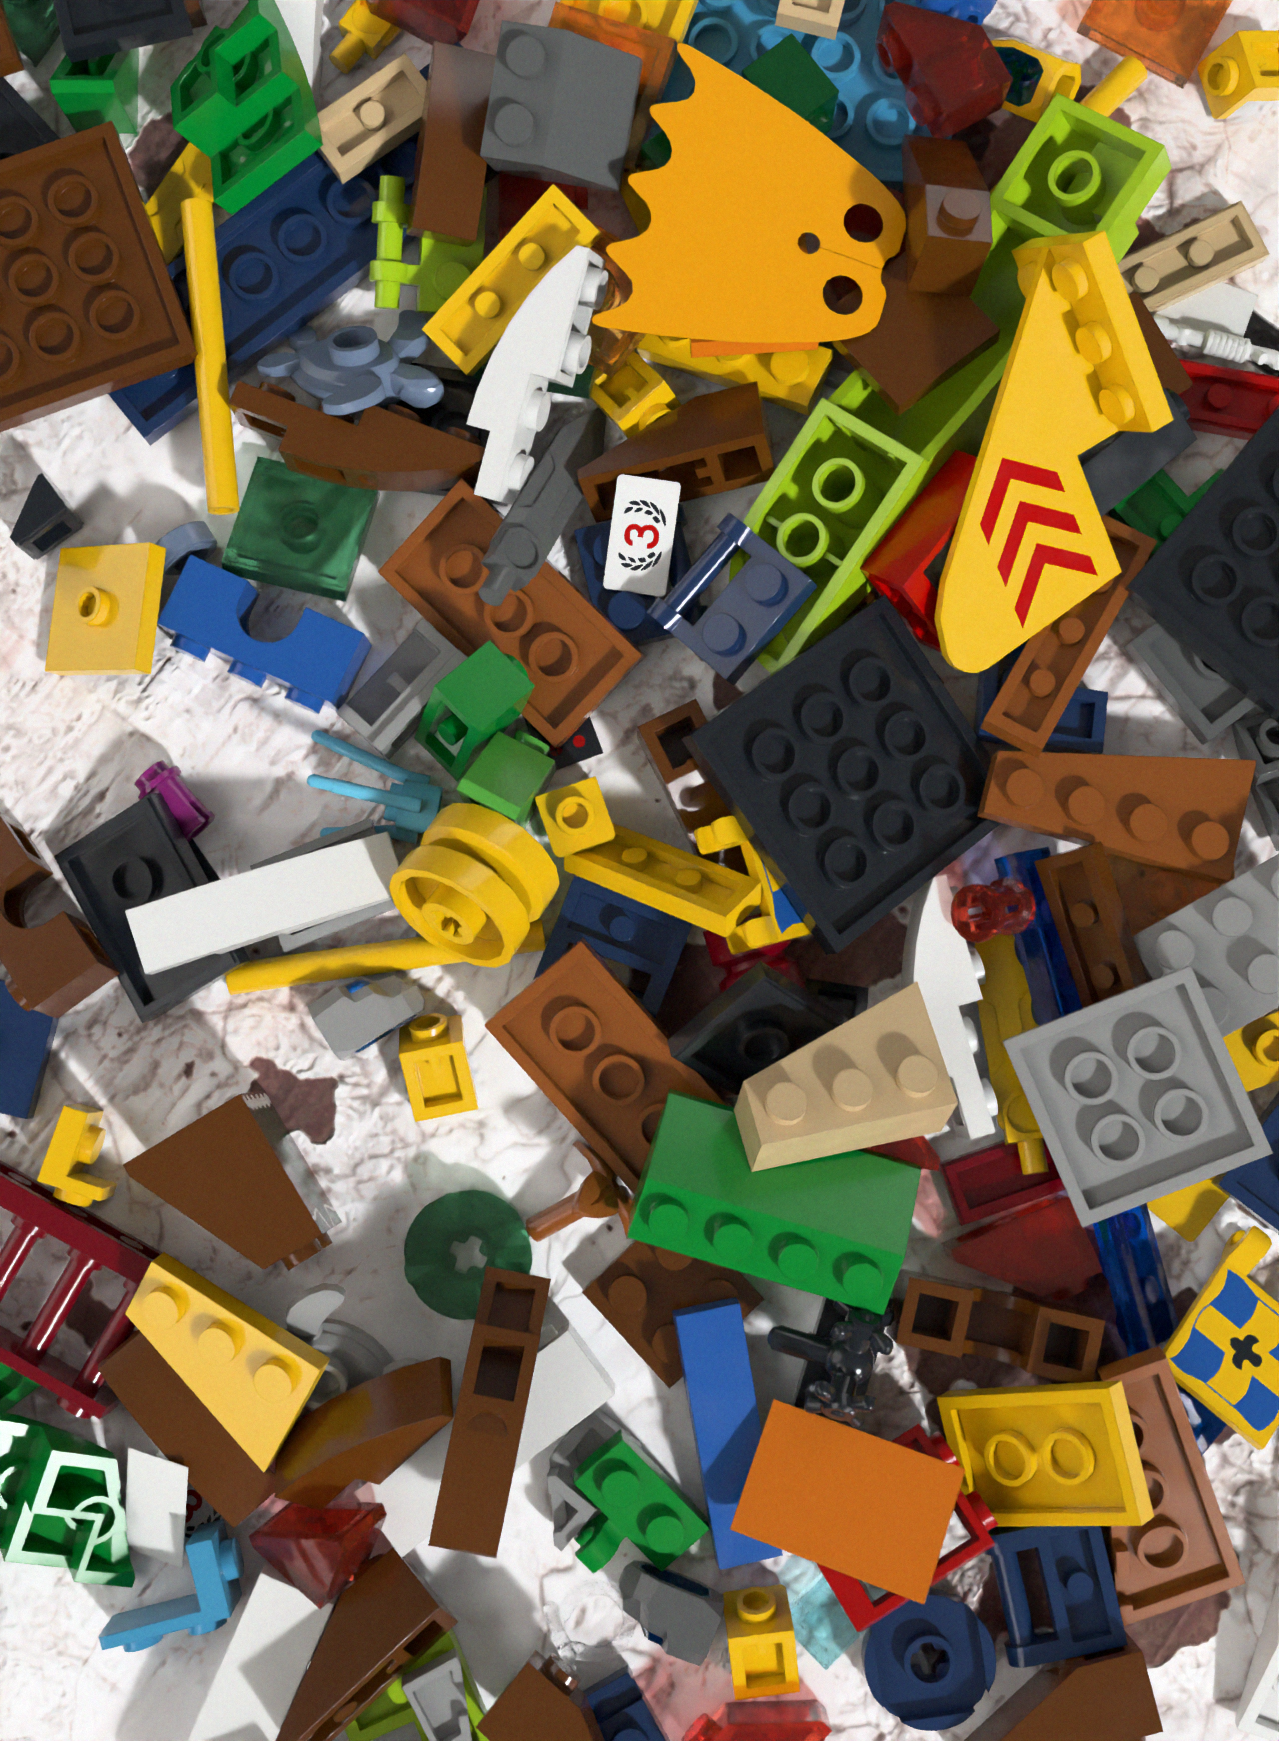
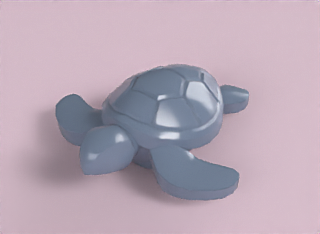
[257,310,444,415]

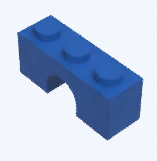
[157,554,372,714]

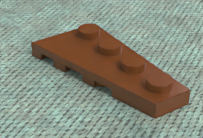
[977,751,1257,885]
[1096,1346,1246,1626]

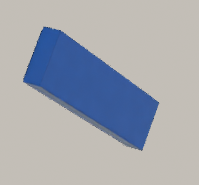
[672,1297,783,1570]

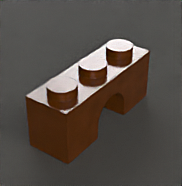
[0,812,120,1019]
[886,1268,1105,1383]

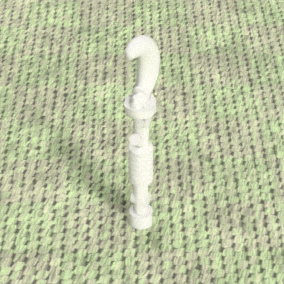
[1153,314,1279,370]

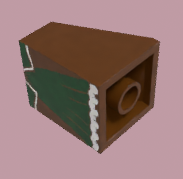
[123,1090,342,1271]

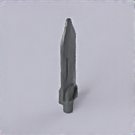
[478,408,606,606]

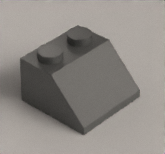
[480,20,643,193]

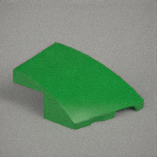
[170,0,323,215]
[0,1411,135,1588]

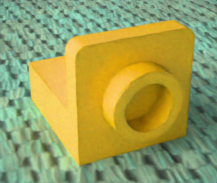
[1197,30,1279,119]
[579,342,682,439]
[534,776,615,858]
[399,1013,478,1122]
[37,1103,117,1207]
[723,1584,800,1701]

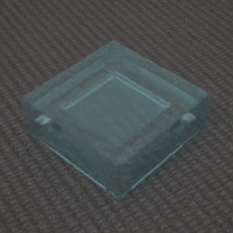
[789,1572,866,1670]

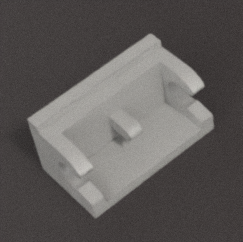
[336,619,468,761]

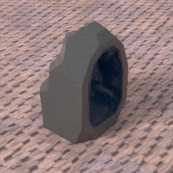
[618,1560,724,1666]

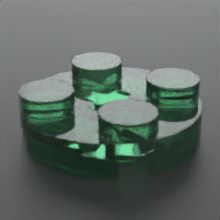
[404,1188,534,1320]

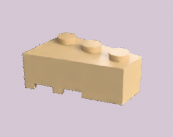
[734,981,958,1172]

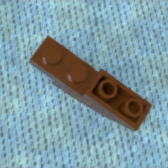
[228,380,485,491]
[428,1266,551,1559]

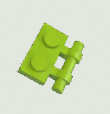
[369,176,488,314]

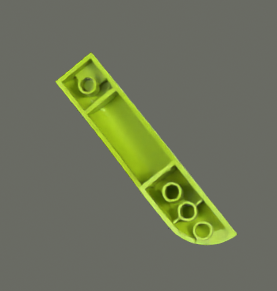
[729,93,1172,673]

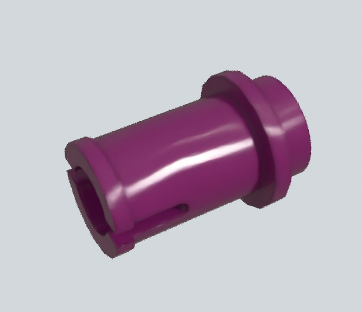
[134,760,215,842]

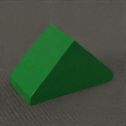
[49,48,139,134]

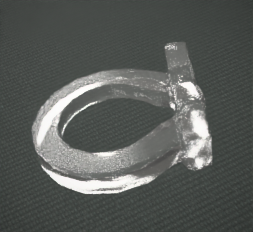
[543,1578,636,1670]

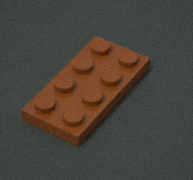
[377,478,646,748]
[484,938,734,1195]

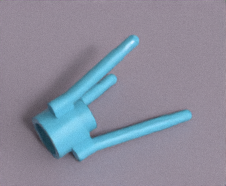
[307,730,444,844]

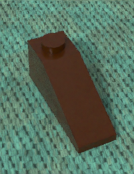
[901,134,993,296]
[577,381,776,523]
[276,1547,458,1741]
[475,1649,605,1741]

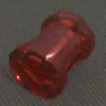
[950,877,1036,943]

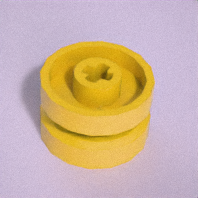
[389,803,560,968]

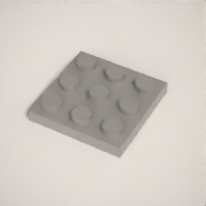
[1002,966,1273,1228]

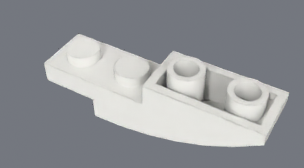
[466,245,609,505]
[901,874,998,1140]

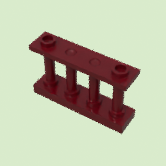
[0,1160,194,1419]

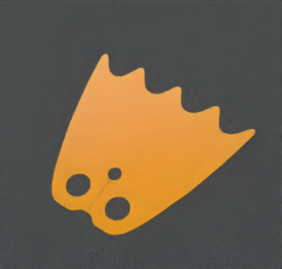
[591,43,906,343]

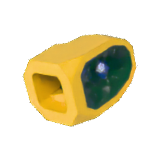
[969,37,1081,123]

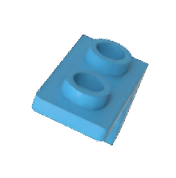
[98,1519,244,1652]

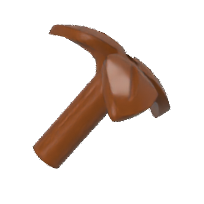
[525,1140,632,1242]

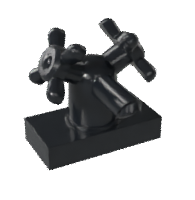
[767,1297,895,1428]

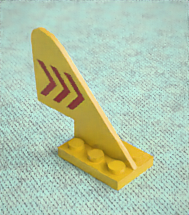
[934,230,1174,673]

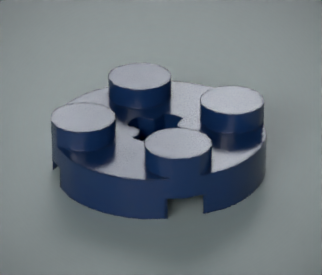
[861,1588,996,1731]

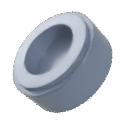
[155,521,218,576]

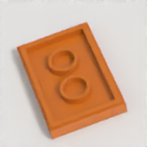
[730,1399,966,1605]

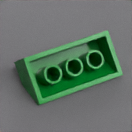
[627,1088,921,1315]

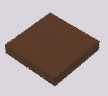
[829,252,1000,416]

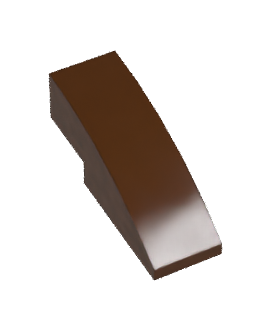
[406,41,496,248]
[98,1329,276,1528]
[274,1356,453,1510]

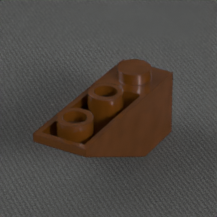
[637,699,750,877]
[964,1632,1163,1741]

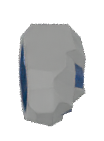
[307,975,425,1061]

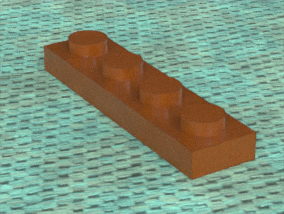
[981,515,1157,758]

